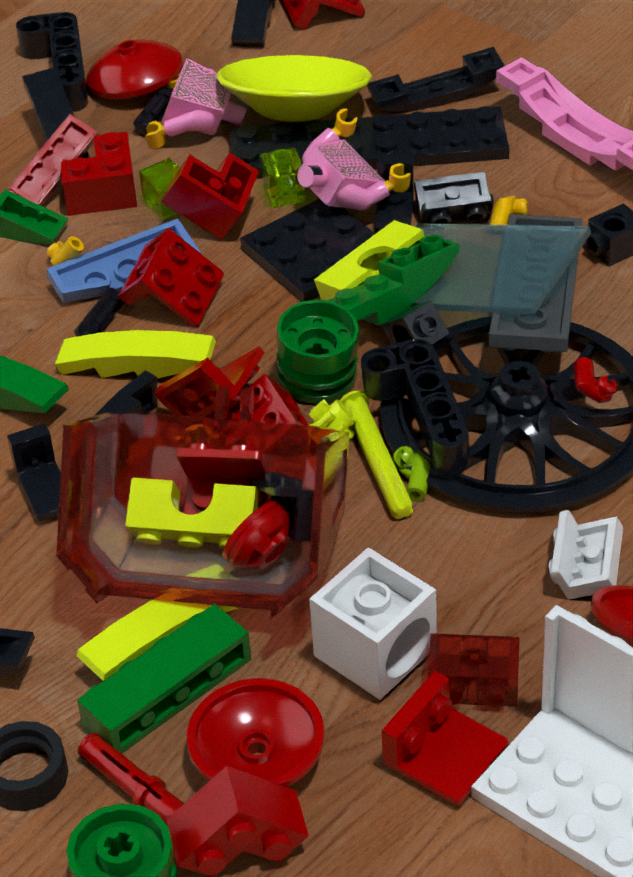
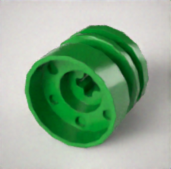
[276,299,359,404]

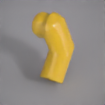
[489,196,528,236]
[47,236,84,266]

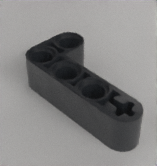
[16,12,88,112]
[361,339,470,475]

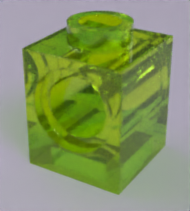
[261,148,306,208]
[139,158,180,219]

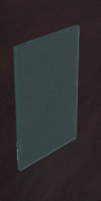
[410,223,591,314]

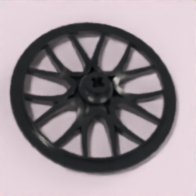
[380,316,633,512]

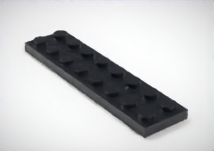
[230,106,509,179]

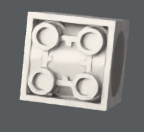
[309,547,437,700]

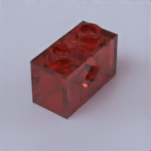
[428,633,520,707]

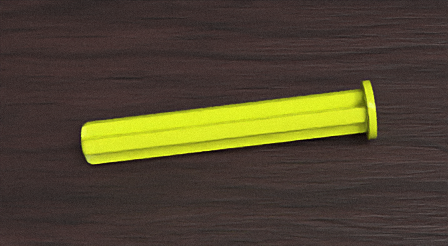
[340,390,413,520]

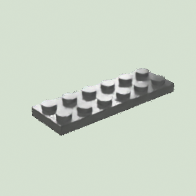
[489,214,582,353]

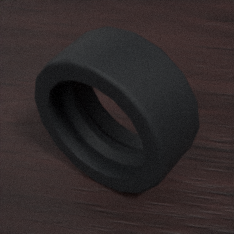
[0,721,69,811]

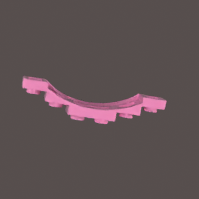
[496,57,633,171]

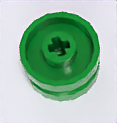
[66,803,178,877]

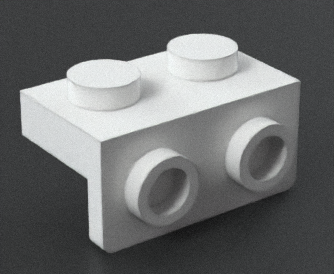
[549,510,623,600]

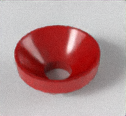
[222,501,291,569]

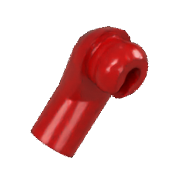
[574,357,618,403]

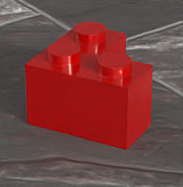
[60,132,137,216]
[161,152,259,240]
[167,765,309,877]

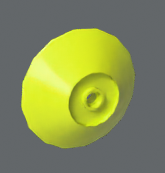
[216,55,373,122]

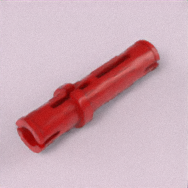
[78,733,184,826]

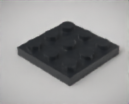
[240,198,375,302]

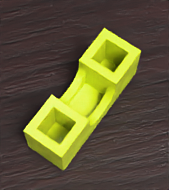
[314,220,425,301]
[125,478,262,549]

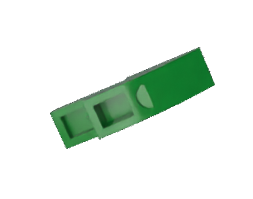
[326,235,460,325]

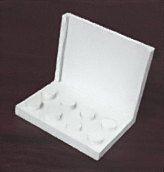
[471,605,633,877]

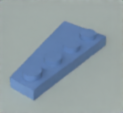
[47,218,203,303]

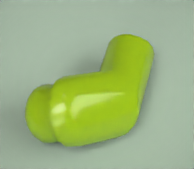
[393,446,431,502]

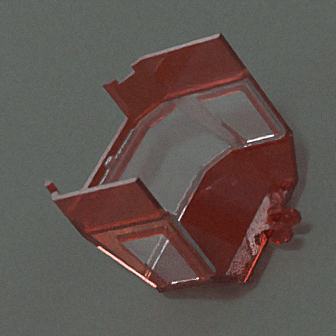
[56,386,350,620]

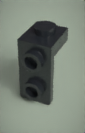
[375,155,414,233]
[7,423,76,521]

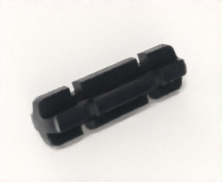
[133,86,173,136]
[74,287,125,337]

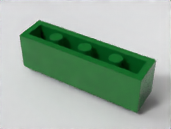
[77,603,252,754]

